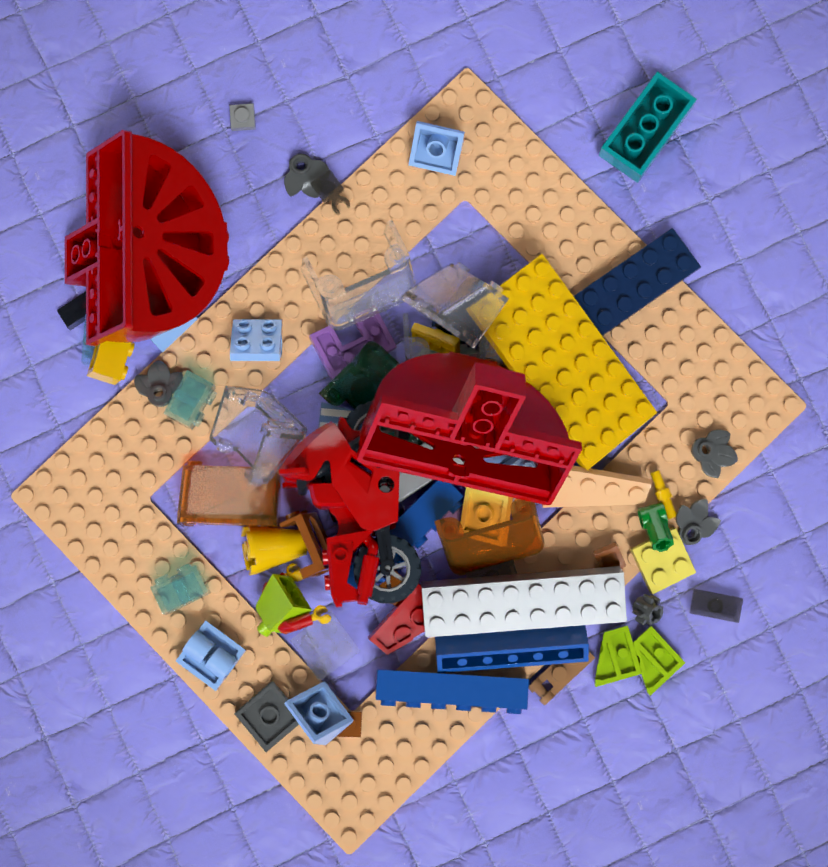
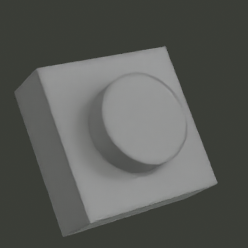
[229,104,256,131]

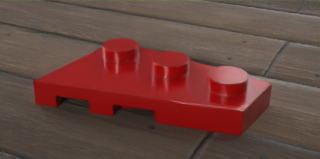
[368,583,425,655]

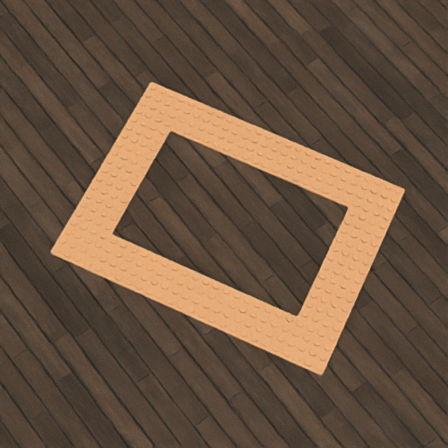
[11,68,806,854]

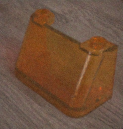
[177,461,282,528]
[434,498,545,576]

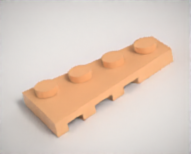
[542,465,651,508]

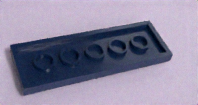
[574,228,701,336]

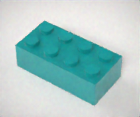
[599,72,697,183]

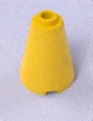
[241,526,307,576]

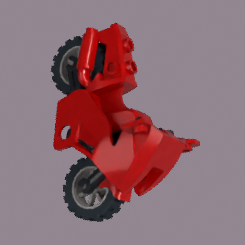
[279,401,421,608]

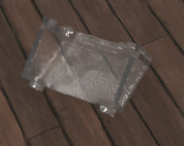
[401,262,508,348]
[209,386,308,486]

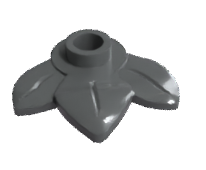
[284,154,331,198]
[134,360,183,407]
[691,430,738,478]
[676,498,721,545]

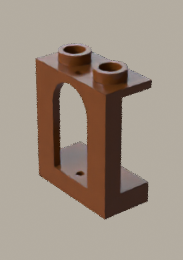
[280,510,329,579]

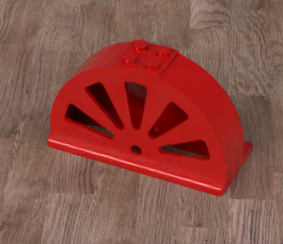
[65,130,229,346]
[357,351,582,505]

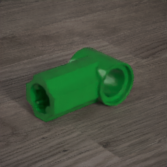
[638,502,674,552]

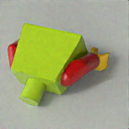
[256,563,331,637]

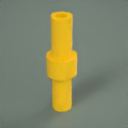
[650,470,676,520]

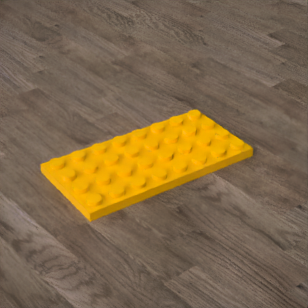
[467,254,658,471]

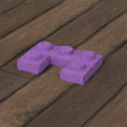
[309,304,397,380]

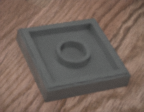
[234,681,299,752]

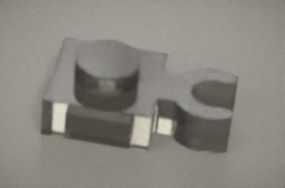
[310,170,351,215]

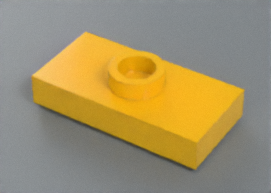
[411,323,460,353]

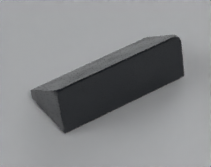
[57,291,86,331]

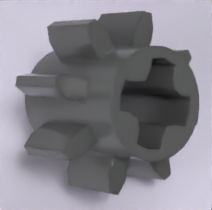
[632,594,663,626]

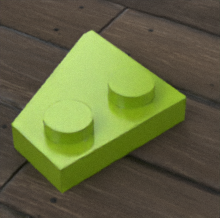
[594,626,642,687]
[633,626,685,696]

